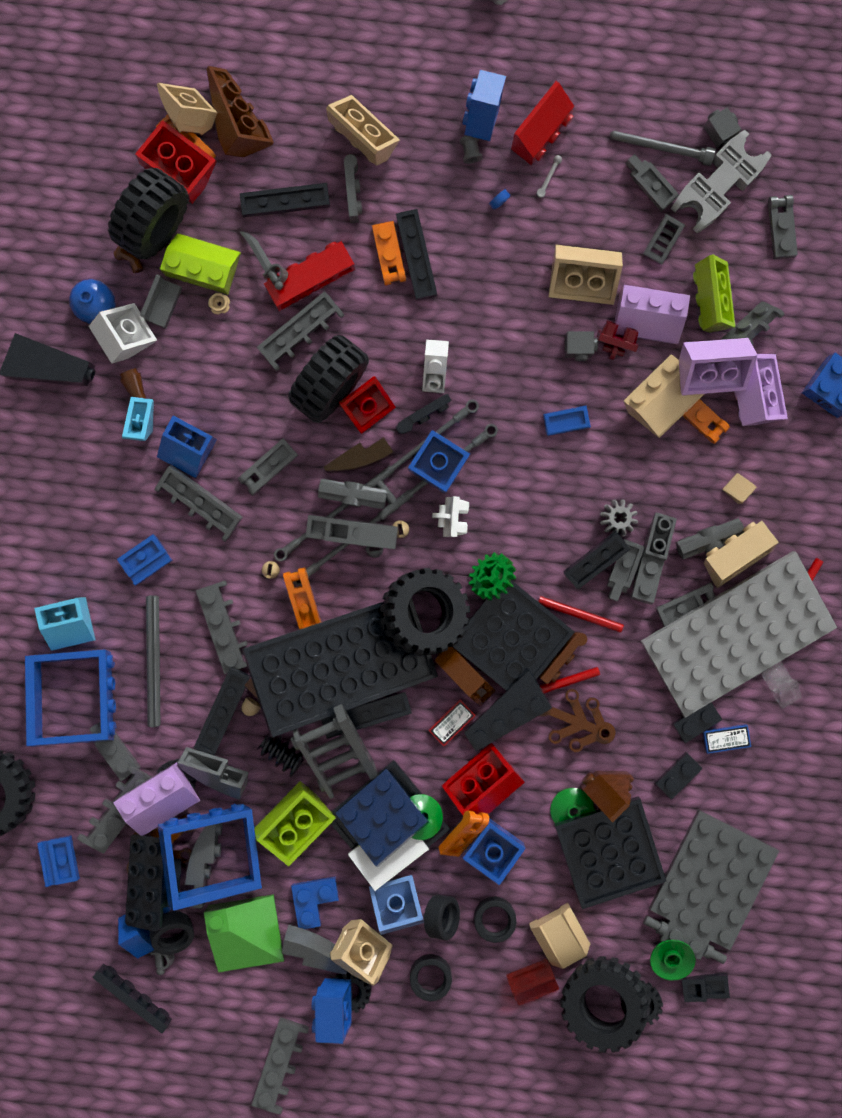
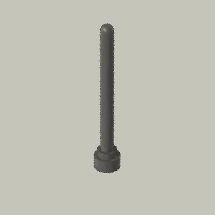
[610,131,716,166]

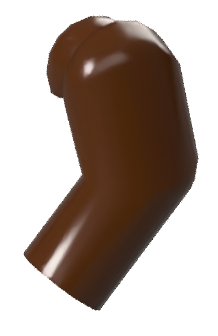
[113,246,144,274]

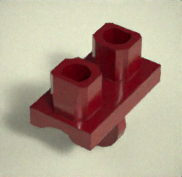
[596,320,638,360]

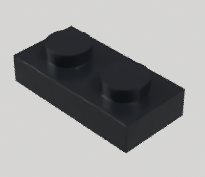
[672,702,723,743]
[654,752,703,800]

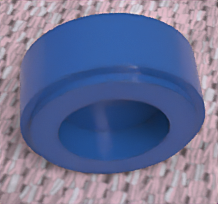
[489,189,510,210]

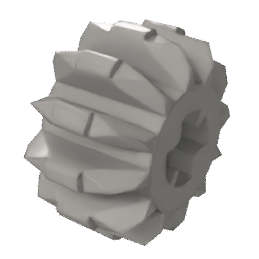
[600,499,638,536]

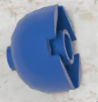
[69,279,116,324]

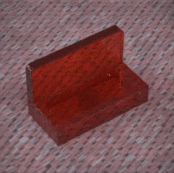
[506,958,559,1006]

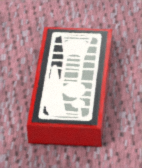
[429,699,476,746]

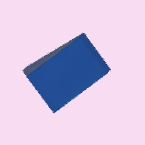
[118,915,154,959]

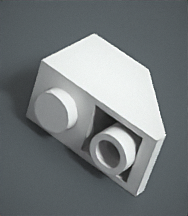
[422,340,449,393]

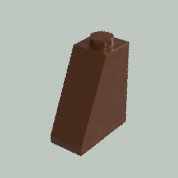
[434,647,496,706]

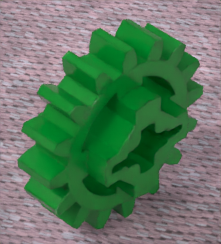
[469,552,516,601]

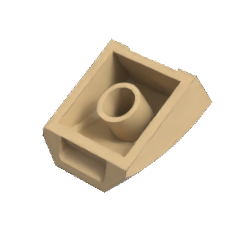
[157,83,218,135]
[529,902,590,969]
[330,919,392,986]

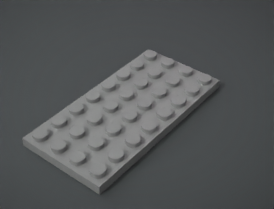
[641,551,837,717]

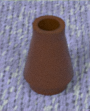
[120,368,146,399]

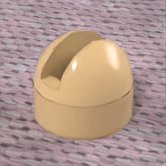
[392,521,409,538]
[262,561,280,579]
[242,697,261,716]

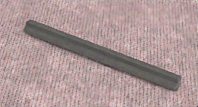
[146,595,161,727]

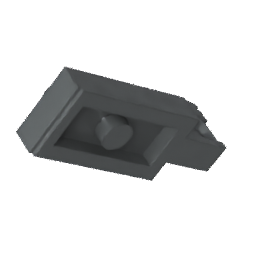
[626,154,679,212]
[607,539,645,602]
[90,722,140,781]

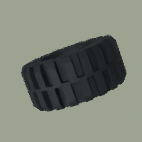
[108,168,189,259]
[288,335,369,423]
[380,568,470,655]
[0,750,36,836]
[560,956,651,1053]

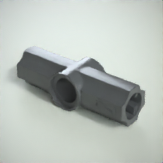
[318,479,387,509]
[675,518,744,560]

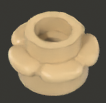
[208,293,230,315]

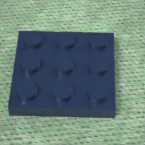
[335,769,429,867]

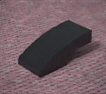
[682,973,730,1002]

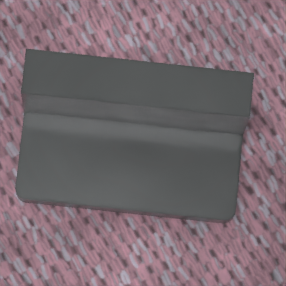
[140,275,182,329]

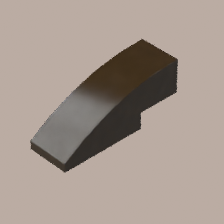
[324,437,394,473]

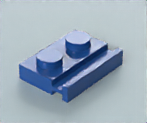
[117,534,173,586]
[37,835,80,887]

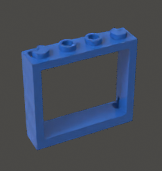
[25,650,117,747]
[158,804,262,911]

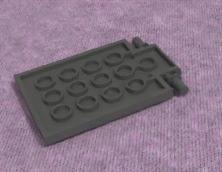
[643,809,779,964]

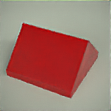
[339,376,396,434]

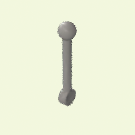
[537,155,562,198]

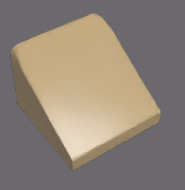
[722,473,757,504]

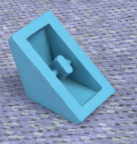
[122,397,154,441]

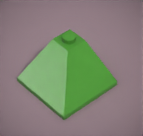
[204,894,284,972]

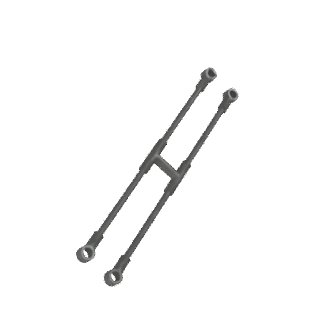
[274,399,498,586]

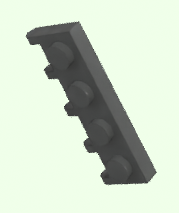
[257,291,345,371]
[720,301,785,345]
[154,465,243,542]
[196,580,248,674]
[77,765,152,854]
[251,1017,309,1114]

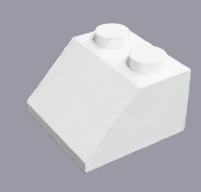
[89,303,157,364]

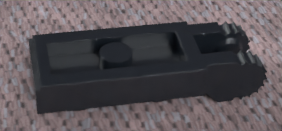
[396,394,452,434]

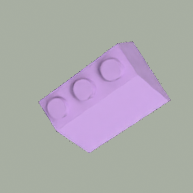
[615,285,690,345]
[679,338,758,395]
[734,354,788,426]
[113,762,200,836]

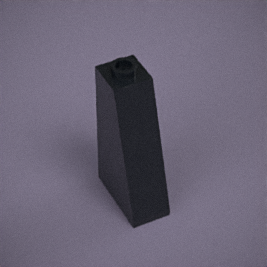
[0,333,96,386]

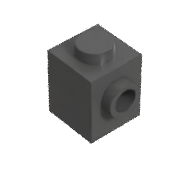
[704,107,742,149]
[565,331,598,361]

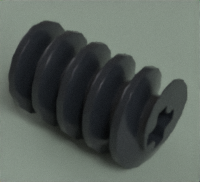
[256,733,305,777]

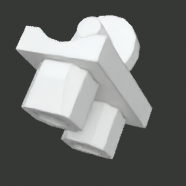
[432,496,469,537]

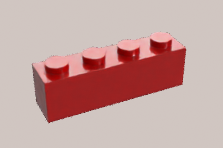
[264,241,356,312]

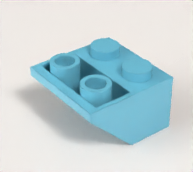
[34,597,96,651]

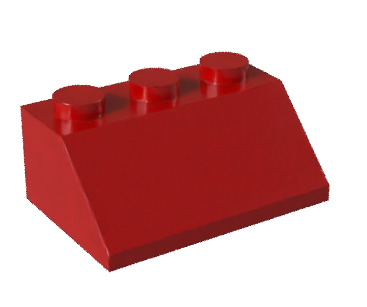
[511,81,574,166]
[135,120,216,204]
[441,743,525,815]

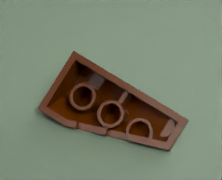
[206,66,274,157]
[580,771,634,823]

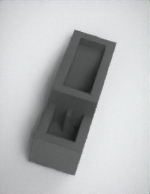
[177,747,249,800]
[282,925,347,975]

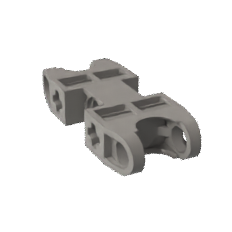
[671,130,771,233]

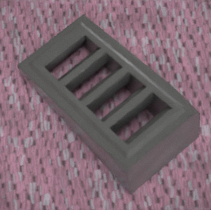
[643,214,685,265]

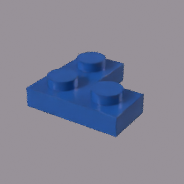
[291,876,339,929]

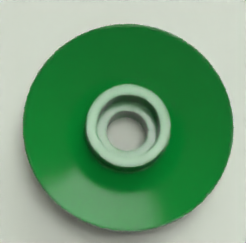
[550,788,595,823]
[410,794,443,840]
[650,940,696,980]

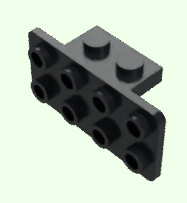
[125,834,181,932]

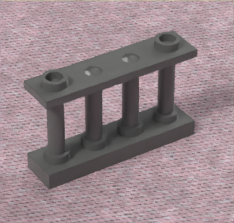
[291,704,379,799]

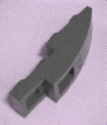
[630,512,677,605]
[306,515,398,549]
[185,823,223,908]

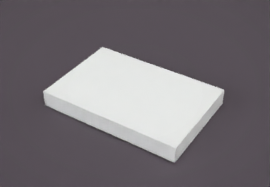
[348,838,429,891]

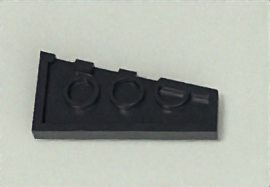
[464,669,552,751]

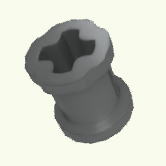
[460,136,483,164]

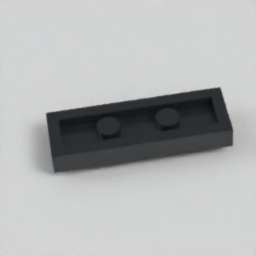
[563,531,631,590]

